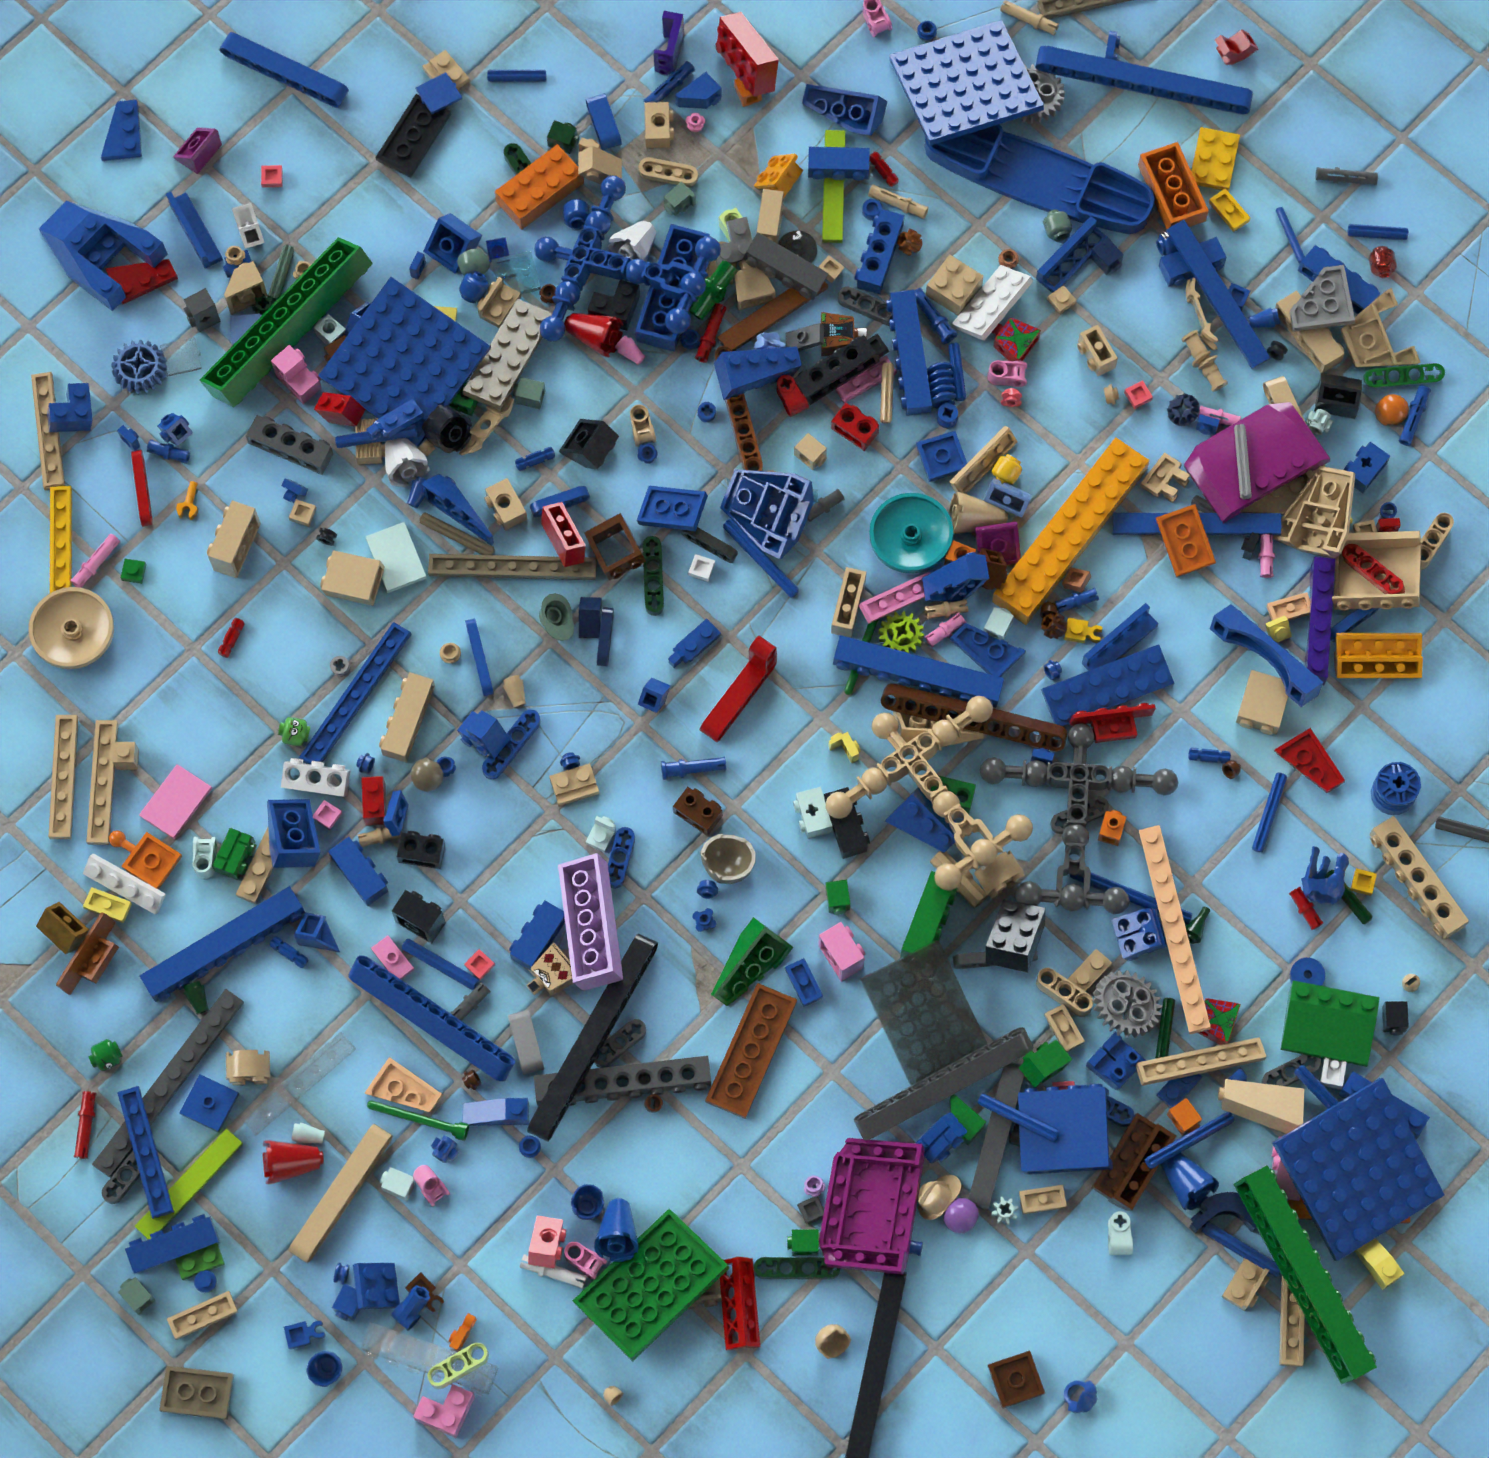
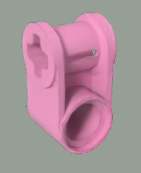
[862,0,892,37]
[987,360,1027,387]
[413,1165,450,1207]
[564,1242,607,1280]

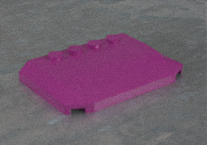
[1184,402,1330,523]
[819,1138,924,1274]

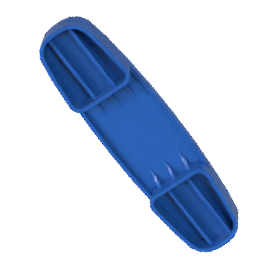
[924,124,1154,234]

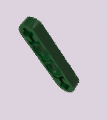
[643,536,664,616]
[754,1257,840,1280]

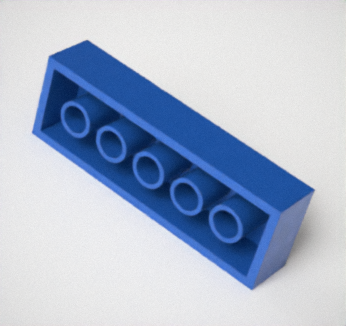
[635,224,710,352]

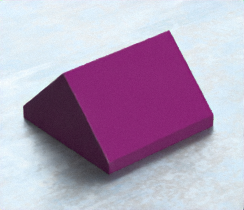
[173,127,222,174]

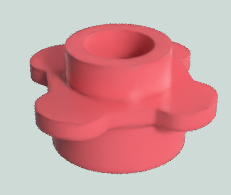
[1001,388,1022,407]

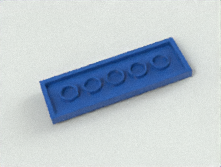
[1041,644,1174,726]

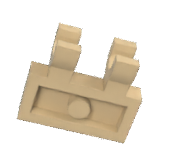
[1140,452,1190,503]

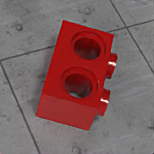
[831,403,879,451]

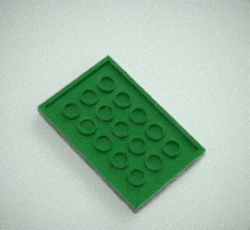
[572,1209,730,1362]

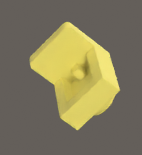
[828,732,861,763]

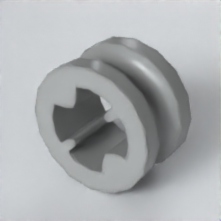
[330,656,350,677]

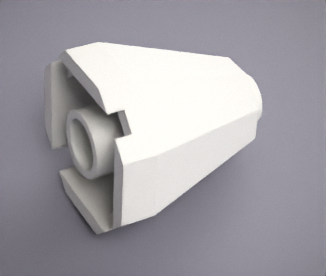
[608,221,656,262]
[385,438,430,488]

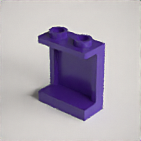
[653,11,684,76]

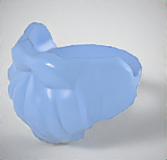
[754,332,786,350]

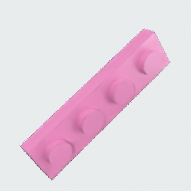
[858,572,930,624]

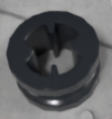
[1267,341,1288,360]
[316,528,337,546]

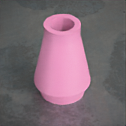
[615,335,646,365]

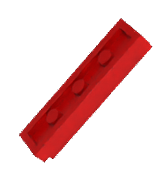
[720,1257,761,1350]

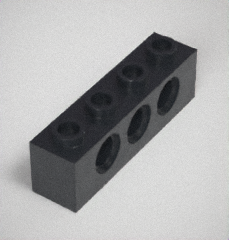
[794,335,880,405]

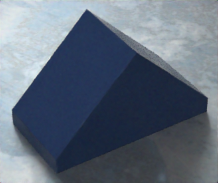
[579,597,602,638]

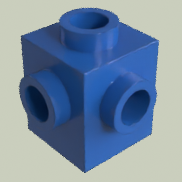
[157,413,193,446]

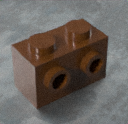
[979,548,1007,590]
[673,787,723,836]

